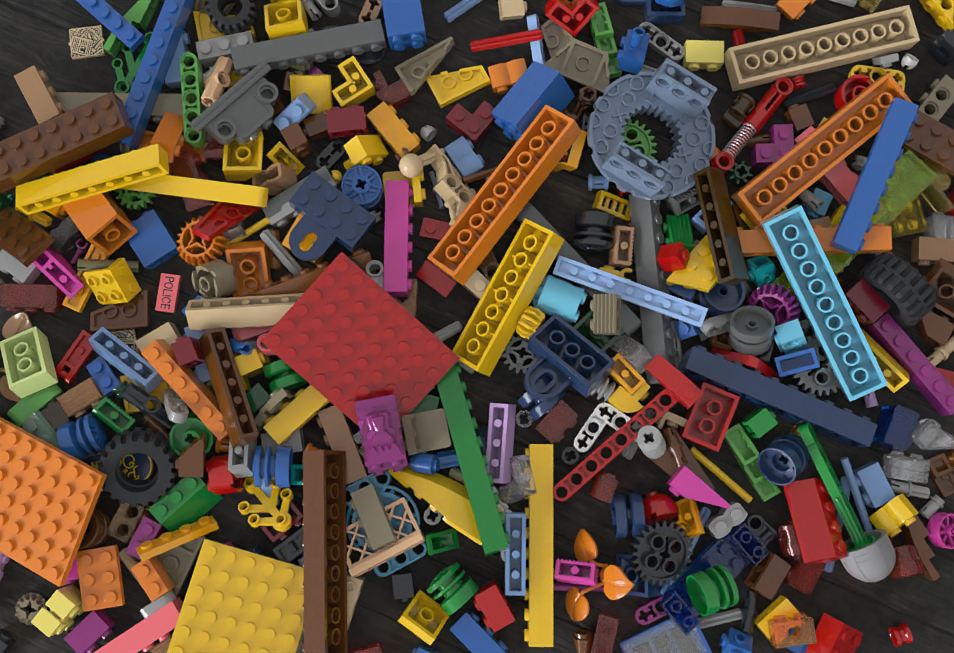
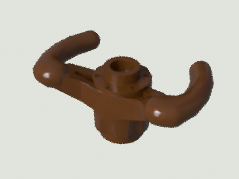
[561,86,603,122]

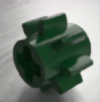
[727,161,752,186]

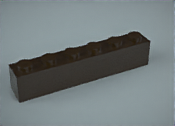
[693,166,749,286]

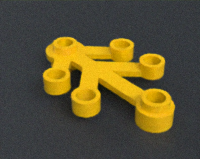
[238,476,294,532]

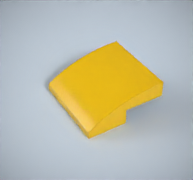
[289,74,333,114]

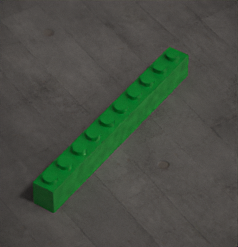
[437,363,511,556]

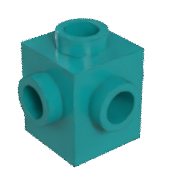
[747,256,776,288]

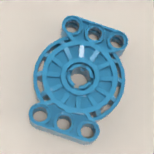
[346,470,427,577]

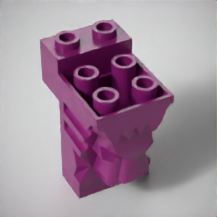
[355,394,408,476]

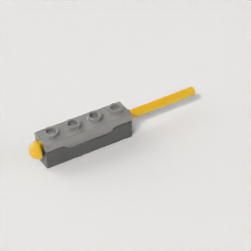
[218,166,343,256]

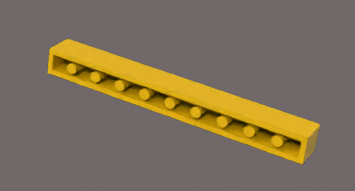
[524,444,553,647]

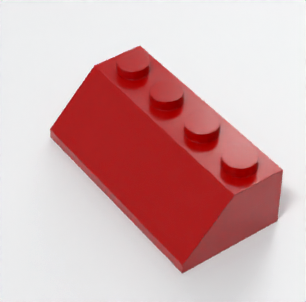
[783,478,848,563]

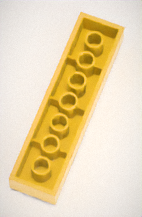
[452,218,565,377]

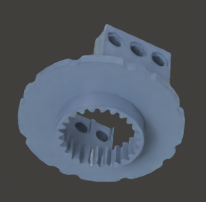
[587,58,717,200]

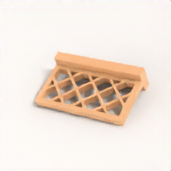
[346,497,426,578]

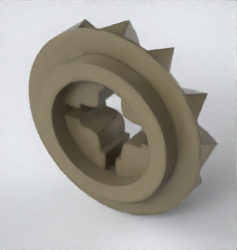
[15,593,47,625]

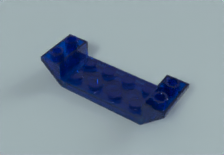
[660,522,770,636]

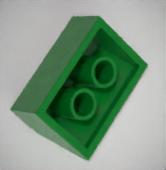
[148,475,224,532]

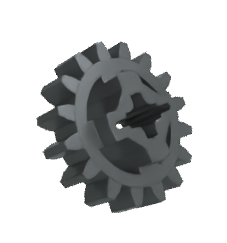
[501,334,539,374]

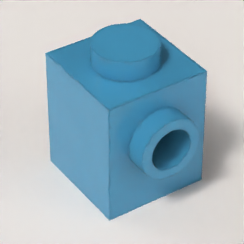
[801,188,833,220]

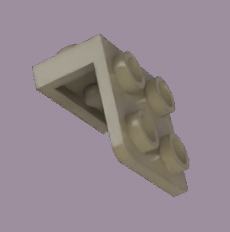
[400,408,452,455]

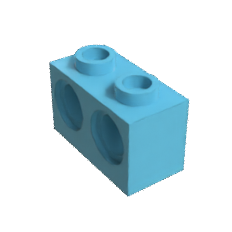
[773,319,809,355]

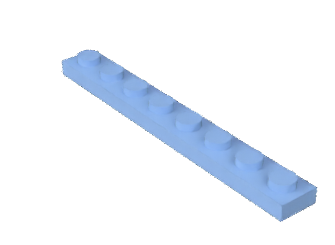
[553,255,708,328]

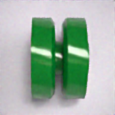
[262,359,308,393]
[169,411,216,456]

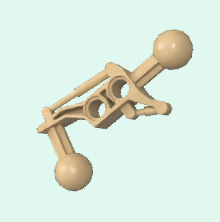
[399,144,476,226]

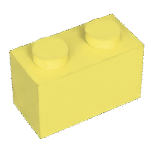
[683,40,724,71]

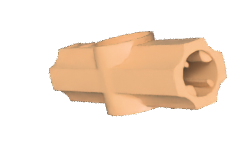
[201,56,234,107]

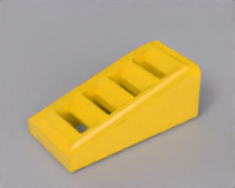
[592,190,631,222]

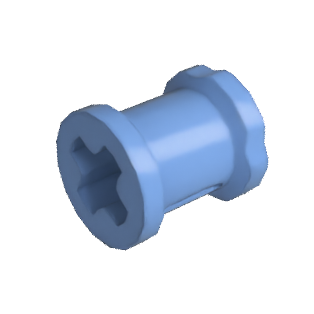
[588,174,609,191]

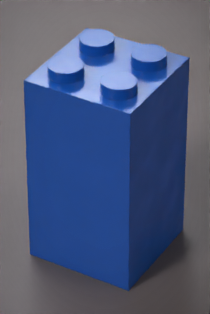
[381,0,427,52]
[491,61,575,141]

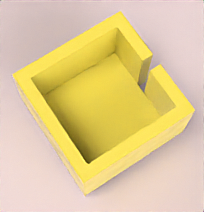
[31,584,83,637]

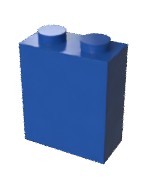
[128,209,179,271]

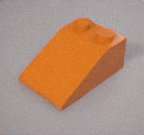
[225,240,271,297]

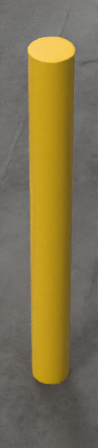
[690,446,753,503]

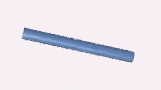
[840,457,873,531]

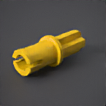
[15,206,53,227]

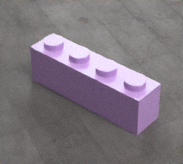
[485,403,516,484]

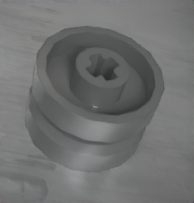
[728,305,775,356]

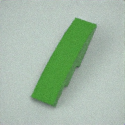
[103,0,161,57]
[589,2,622,79]
[724,423,781,502]

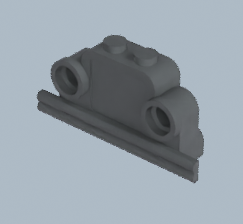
[189,60,278,145]

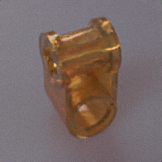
[478,250,499,281]

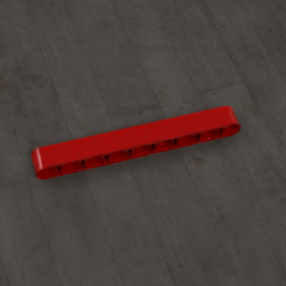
[553,388,679,502]

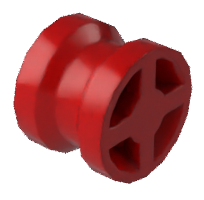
[888,623,913,647]

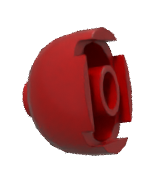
[643,491,680,526]

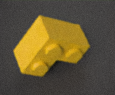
[332,56,376,108]

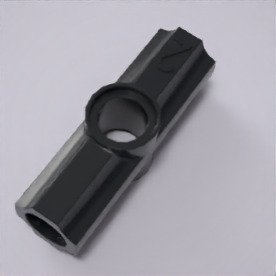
[120,382,175,430]

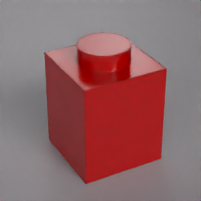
[656,242,690,273]

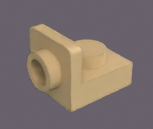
[655,411,687,430]

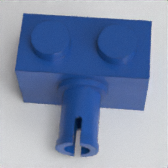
[616,27,650,74]

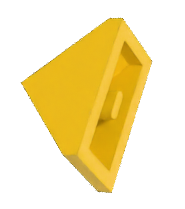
[267,141,305,176]

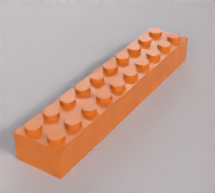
[731,73,912,227]
[427,105,582,286]

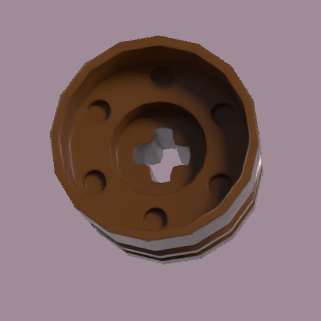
[79,508,112,549]

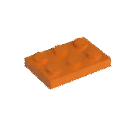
[76,545,125,612]

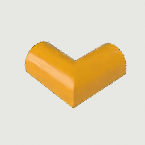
[665,498,705,547]

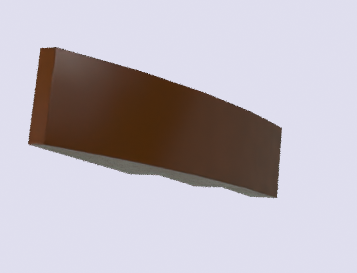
[700,6,781,32]
[901,515,941,581]

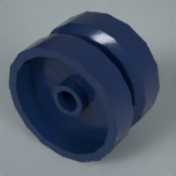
[697,282,746,317]
[517,376,567,421]
[611,493,645,538]

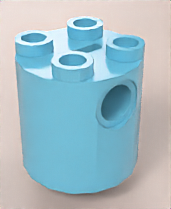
[532,274,587,324]

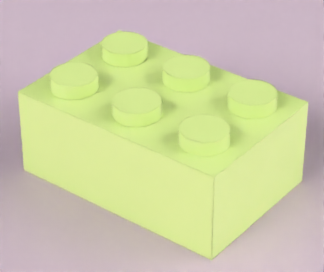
[0,326,58,399]

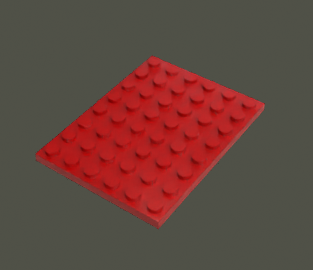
[261,252,459,426]

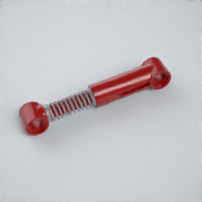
[709,77,793,173]

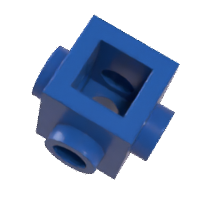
[720,628,753,653]

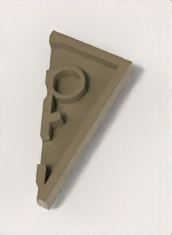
[394,37,455,96]

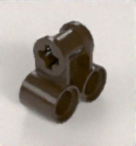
[720,92,757,131]

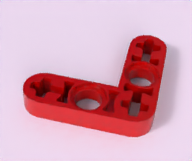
[710,348,779,379]

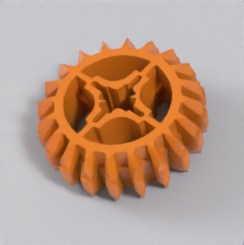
[175,216,228,266]

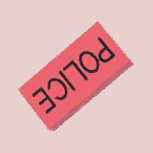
[155,273,182,314]

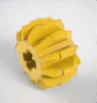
[516,306,545,340]

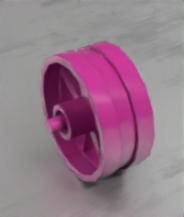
[927,512,954,549]

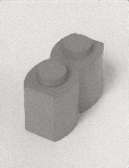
[704,501,748,539]

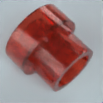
[777,521,802,556]
[889,545,925,580]

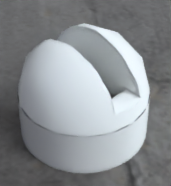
[901,53,919,70]

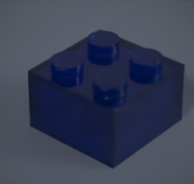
[872,405,920,451]

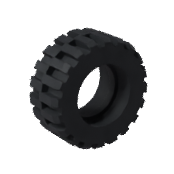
[857,253,937,326]
[98,427,178,507]

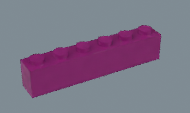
[865,312,954,416]

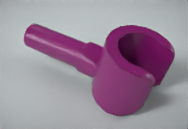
[70,238,90,264]

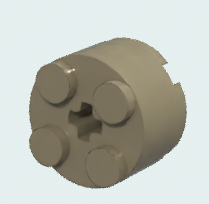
[192,259,237,299]

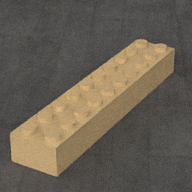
[724,5,920,91]

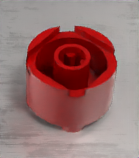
[834,74,873,111]
[205,454,246,495]

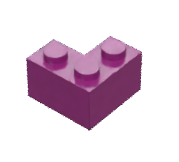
[750,124,794,168]

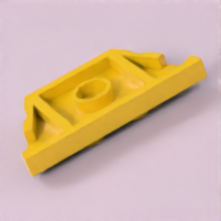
[666,235,718,293]

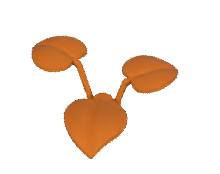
[565,528,634,622]

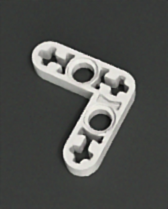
[574,403,642,453]

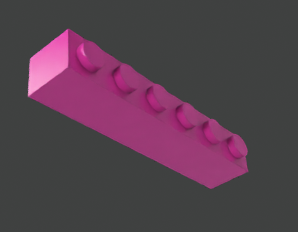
[383,180,414,297]

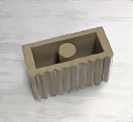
[590,294,621,335]

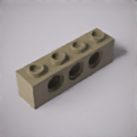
[917,75,954,121]

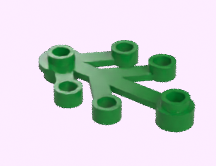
[112,32,153,93]

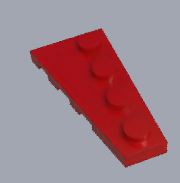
[192,182,270,241]

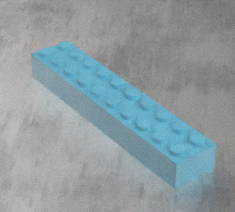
[760,204,888,402]

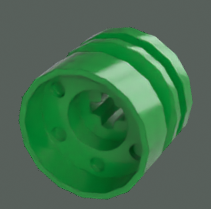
[426,562,479,616]
[686,564,739,617]

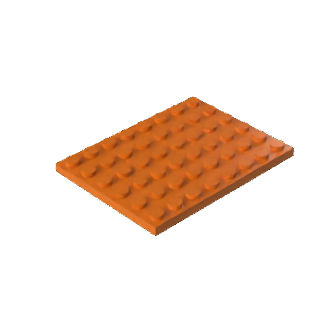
[0,417,107,587]

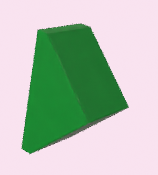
[425,528,459,555]

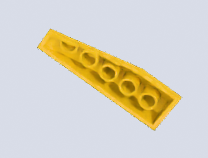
[222,71,264,181]
[388,464,502,545]

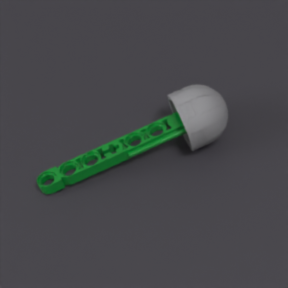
[798,422,896,582]

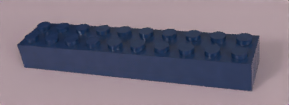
[678,345,877,448]

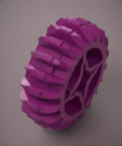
[747,282,801,333]

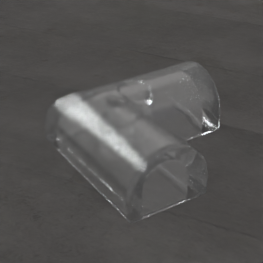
[498,455,537,504]

